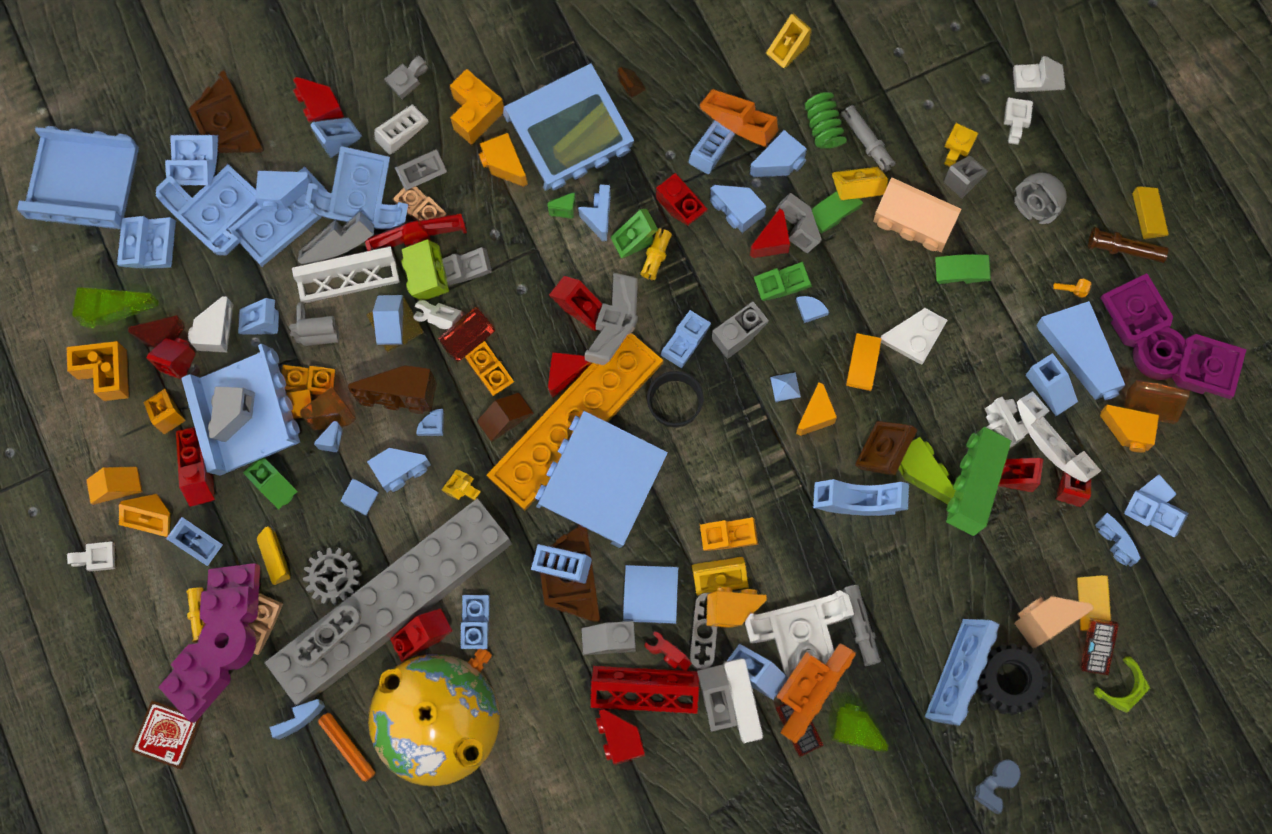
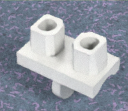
[985,397,1028,448]

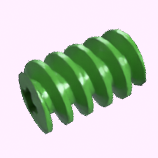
[805,92,846,149]

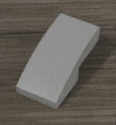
[442,247,492,285]

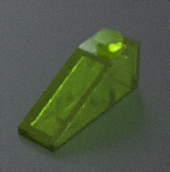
[72,287,159,328]

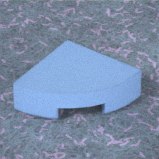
[796,296,829,323]
[416,409,444,436]

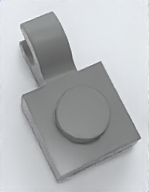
[385,56,428,99]

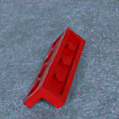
[591,666,699,714]

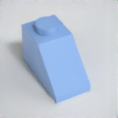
[750,130,806,177]
[255,171,313,211]
[727,644,788,700]

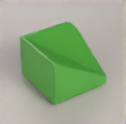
[548,193,576,219]

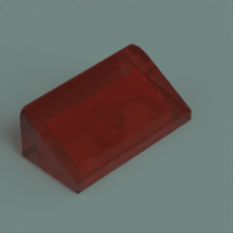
[438,307,495,362]

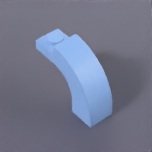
[813,479,909,516]

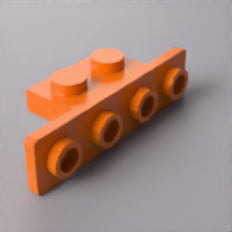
[776,644,856,743]

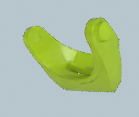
[1094,656,1150,713]

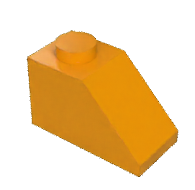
[478,133,528,186]
[1100,405,1159,453]

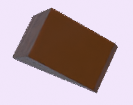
[477,393,533,443]

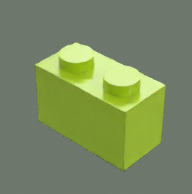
[402,239,449,300]

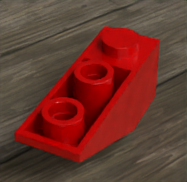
[176,426,215,507]

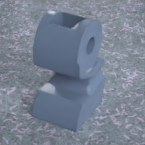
[974,760,1020,814]

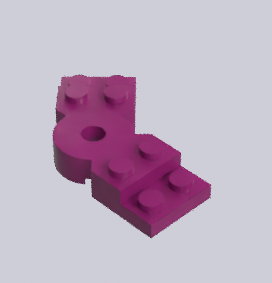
[1101,273,1247,399]
[158,563,260,723]

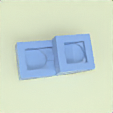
[661,310,711,368]
[1124,490,1189,537]
[270,699,325,740]

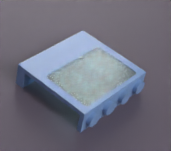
[503,64,634,191]

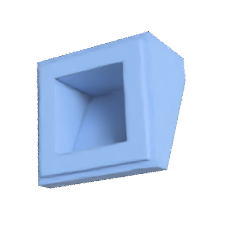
[314,421,343,452]
[1139,475,1176,502]
[341,479,378,516]

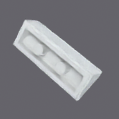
[723,659,763,743]

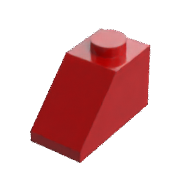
[549,276,603,331]
[146,338,196,380]

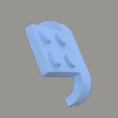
[305,146,408,230]
[156,165,258,255]

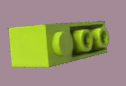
[898,437,956,504]

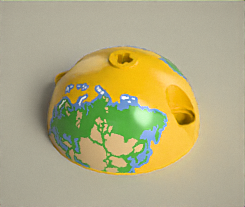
[369,654,500,786]

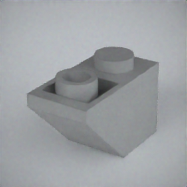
[712,302,769,359]
[208,387,255,442]

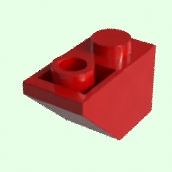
[293,77,344,123]
[656,173,707,226]
[390,608,452,662]
[596,709,645,765]

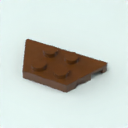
[189,70,263,153]
[540,525,600,623]

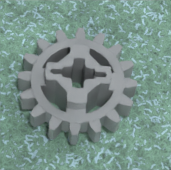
[303,548,362,606]

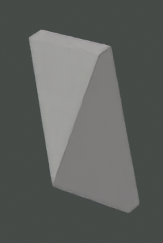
[395,149,447,191]

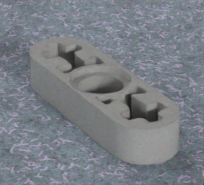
[690,593,717,670]
[293,605,361,668]

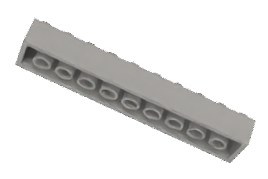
[264,499,512,706]

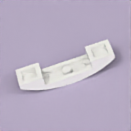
[1017,392,1101,483]

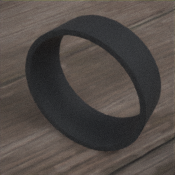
[647,371,704,428]

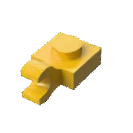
[944,123,978,167]
[442,469,481,500]

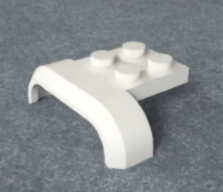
[745,591,854,678]

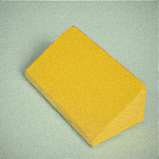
[832,167,888,200]
[1132,187,1169,239]
[257,527,291,585]
[692,557,749,596]
[1077,576,1111,631]

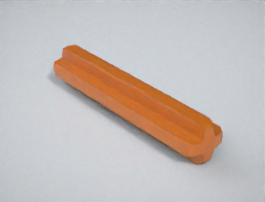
[318,713,375,782]

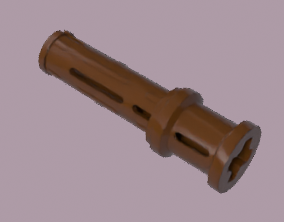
[1088,227,1168,263]

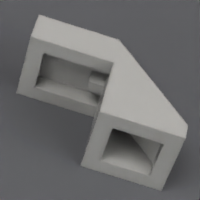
[775,193,821,253]

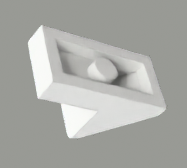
[1013,56,1065,92]

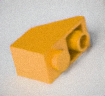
[707,587,767,628]

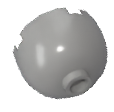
[1014,172,1067,224]

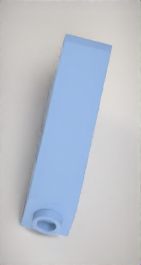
[1037,301,1125,400]

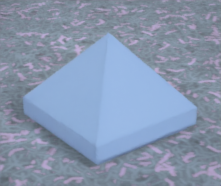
[770,373,801,402]

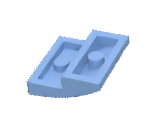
[166,135,218,185]
[117,216,176,268]
[623,565,678,624]

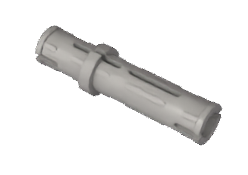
[841,105,896,172]
[842,585,881,666]

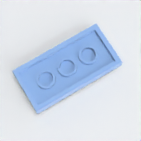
[228,166,328,267]
[925,619,999,725]

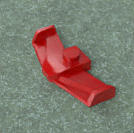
[365,214,467,251]

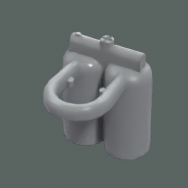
[289,302,339,346]

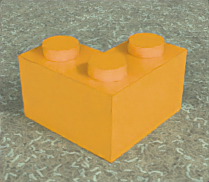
[450,69,504,145]
[67,341,129,401]

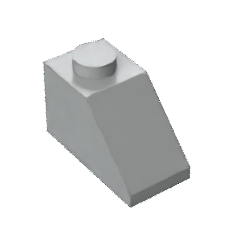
[582,621,636,655]
[697,665,737,732]

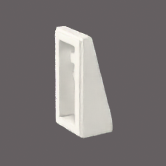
[375,104,428,155]

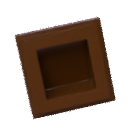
[618,67,646,98]

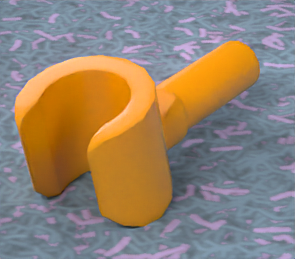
[1053,279,1091,298]

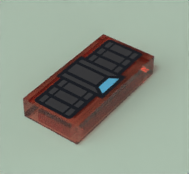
[1080,618,1119,675]
[775,704,824,758]

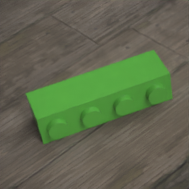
[946,427,1012,536]

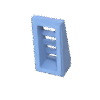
[689,120,735,174]
[531,544,592,584]

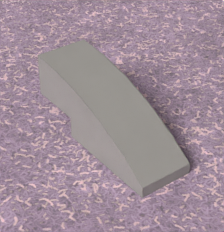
[298,211,374,264]

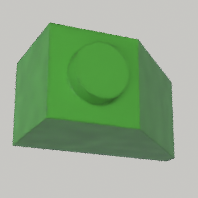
[243,458,298,510]

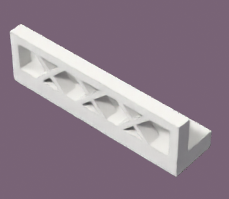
[292,247,400,303]

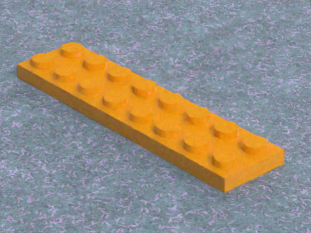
[486,333,663,511]

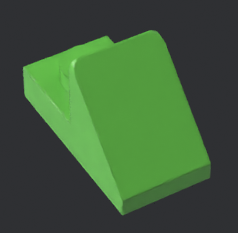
[610,209,658,258]

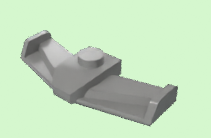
[585,272,638,365]

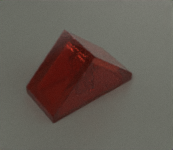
[128,315,185,349]

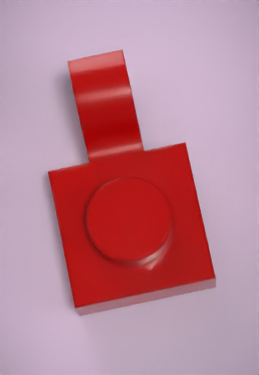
[644,632,692,671]

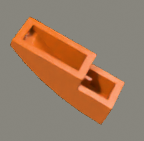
[700,89,778,147]

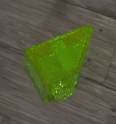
[832,704,888,753]

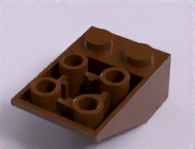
[348,365,437,414]

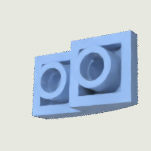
[1095,513,1140,567]
[461,595,490,649]

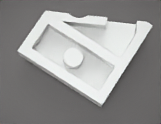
[881,308,947,365]

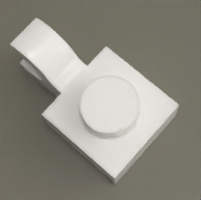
[1004,98,1033,144]
[413,300,461,330]
[67,542,116,572]

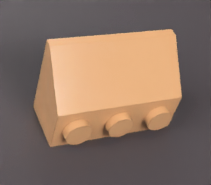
[873,178,961,252]
[1014,597,1094,649]

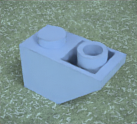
[710,185,766,233]
[1026,353,1078,416]
[367,448,431,492]

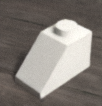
[188,297,233,352]

